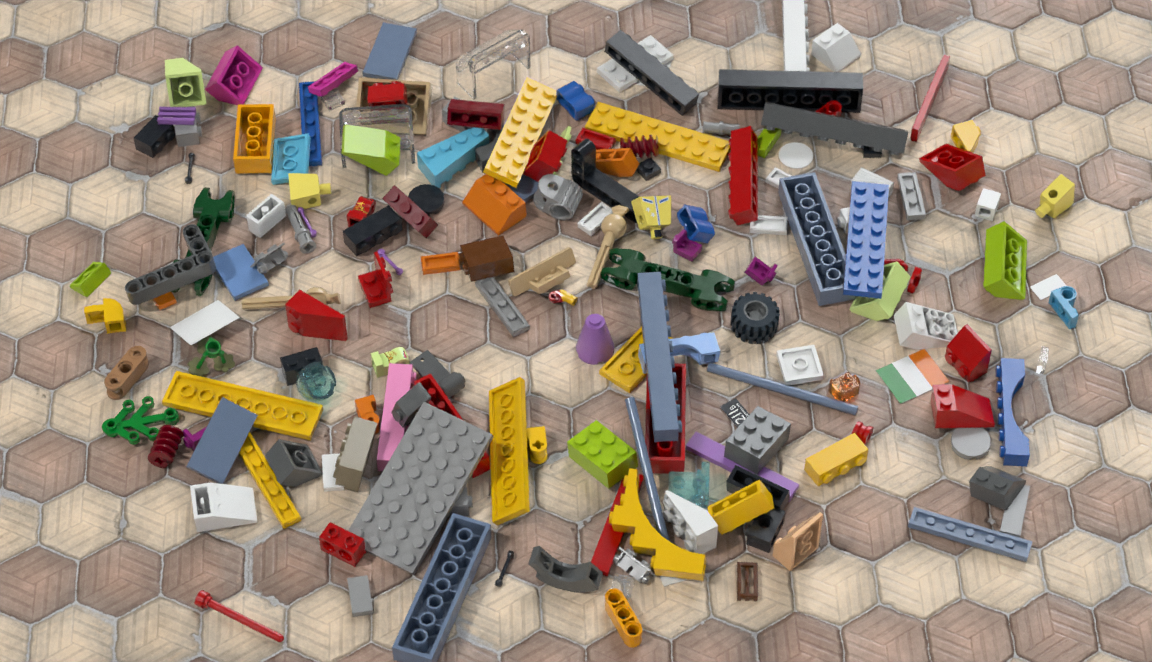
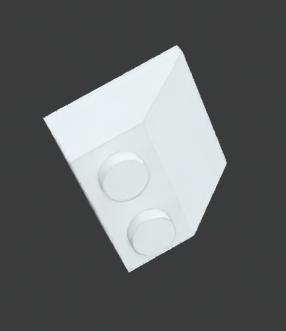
[811,23,861,72]

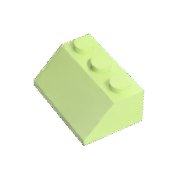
[849,262,911,321]

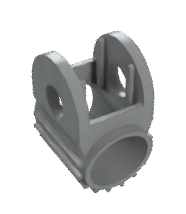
[533,174,583,220]

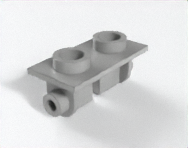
[250,243,288,274]
[613,547,655,584]

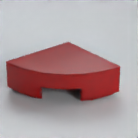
[907,266,922,294]

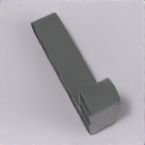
[125,224,216,305]

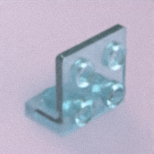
[668,462,710,509]

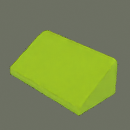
[758,128,781,159]
[69,262,111,297]

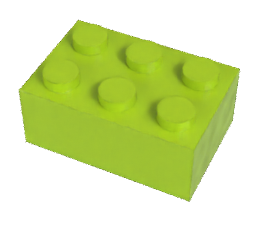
[567,420,638,489]

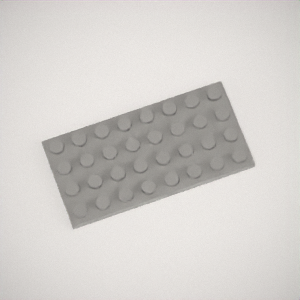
[348,402,493,575]

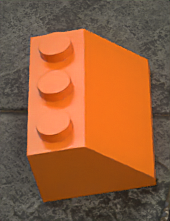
[462,174,526,236]

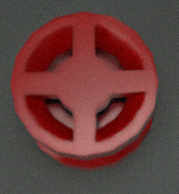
[852,421,874,445]

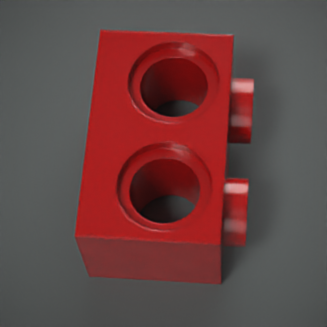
[319,522,366,567]

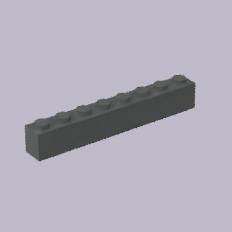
[761,102,908,155]

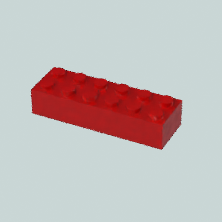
[645,363,686,474]

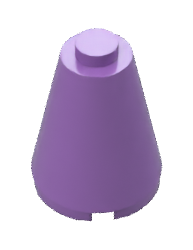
[576,314,614,365]

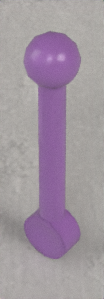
[297,207,317,237]
[378,249,403,275]

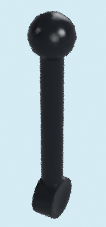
[185,153,195,184]
[495,550,514,587]

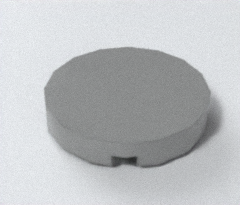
[951,428,991,460]

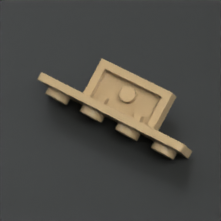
[508,247,576,297]

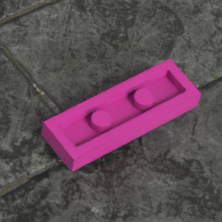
[308,62,358,97]

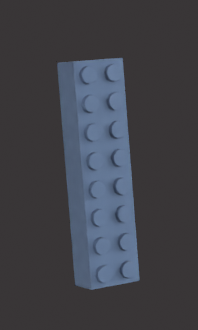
[778,172,856,306]
[392,513,492,662]

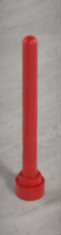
[194,590,284,642]

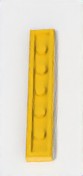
[238,431,301,529]

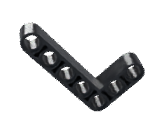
[571,139,639,223]

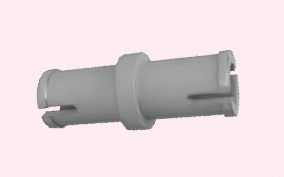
[702,121,740,136]

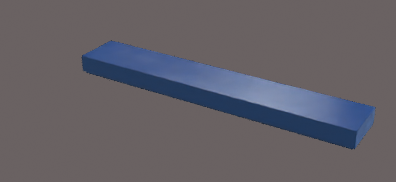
[299,81,322,167]

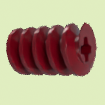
[620,135,659,158]
[148,425,184,469]

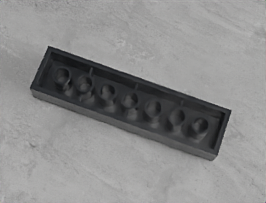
[717,69,863,113]

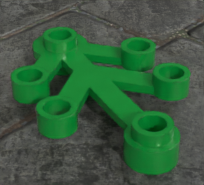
[102,396,179,445]

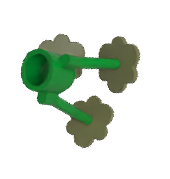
[188,335,235,377]

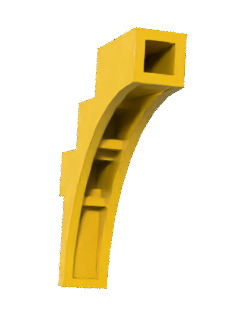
[609,468,707,581]

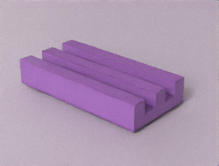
[157,107,196,125]

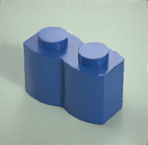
[556,81,595,121]
[677,204,715,243]

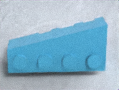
[417,127,489,188]

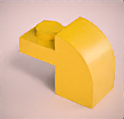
[84,298,126,334]

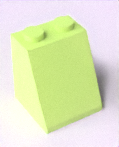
[165,58,206,107]

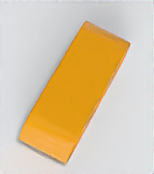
[605,588,642,648]

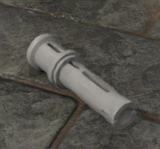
[285,205,316,254]

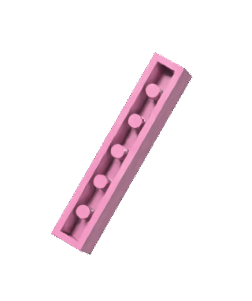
[377,363,417,471]

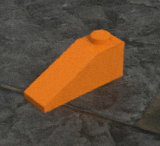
[596,148,639,177]

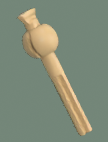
[586,205,629,289]
[241,287,341,310]

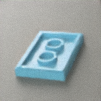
[271,133,311,185]

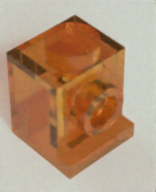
[828,372,860,402]

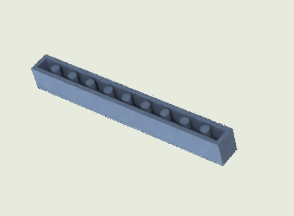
[637,272,682,442]

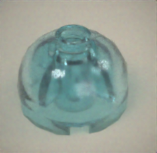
[296,362,336,402]

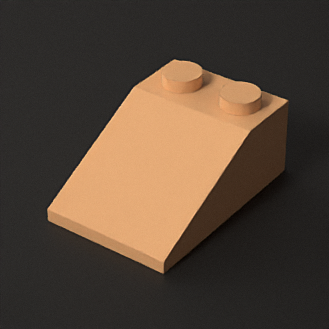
[773,512,823,571]

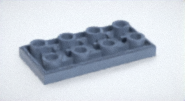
[363,22,417,80]
[186,397,258,484]

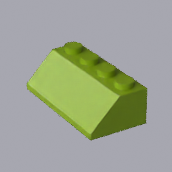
[983,221,1027,300]

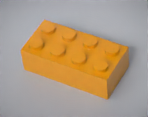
[233,104,276,174]

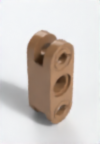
[104,346,149,400]

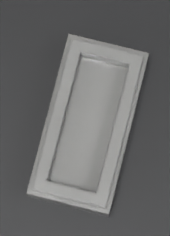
[347,575,373,617]

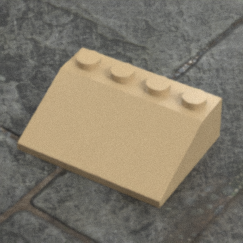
[355,78,432,135]

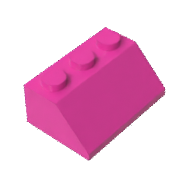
[205,45,263,105]

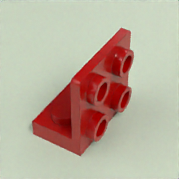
[358,251,393,308]

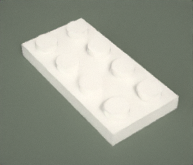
[597,35,674,93]

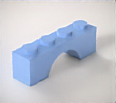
[638,332,720,374]

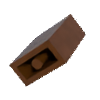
[458,235,515,282]

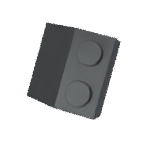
[265,439,323,487]
[969,466,1026,511]

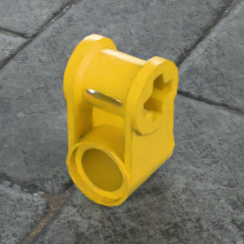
[527,426,548,464]

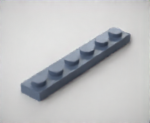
[908,507,1033,562]

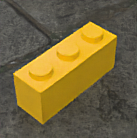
[804,433,868,486]
[708,480,774,535]

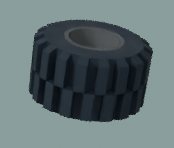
[730,292,780,344]

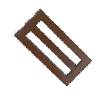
[737,562,758,601]

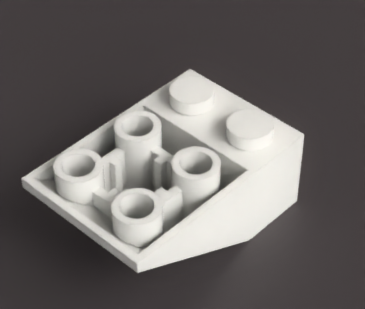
[894,302,958,349]
[190,483,258,532]
[663,490,718,554]

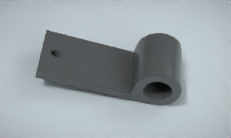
[410,350,466,399]

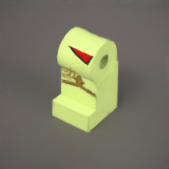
[371,347,410,378]

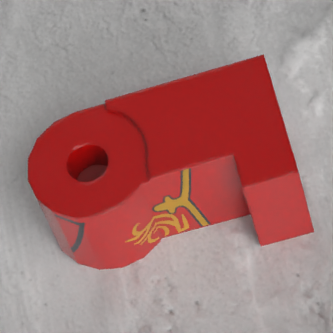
[347,196,376,227]

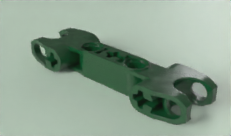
[171,187,236,296]
[601,248,735,311]

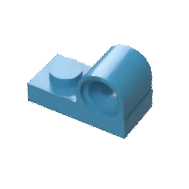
[1048,286,1079,330]

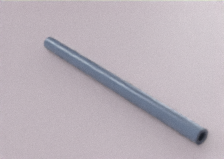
[707,362,858,415]
[625,397,669,541]

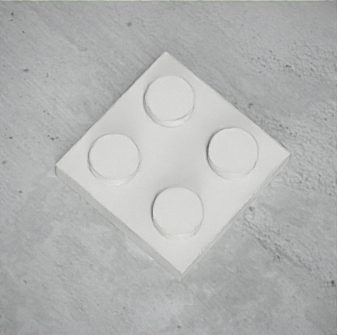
[776,345,824,385]

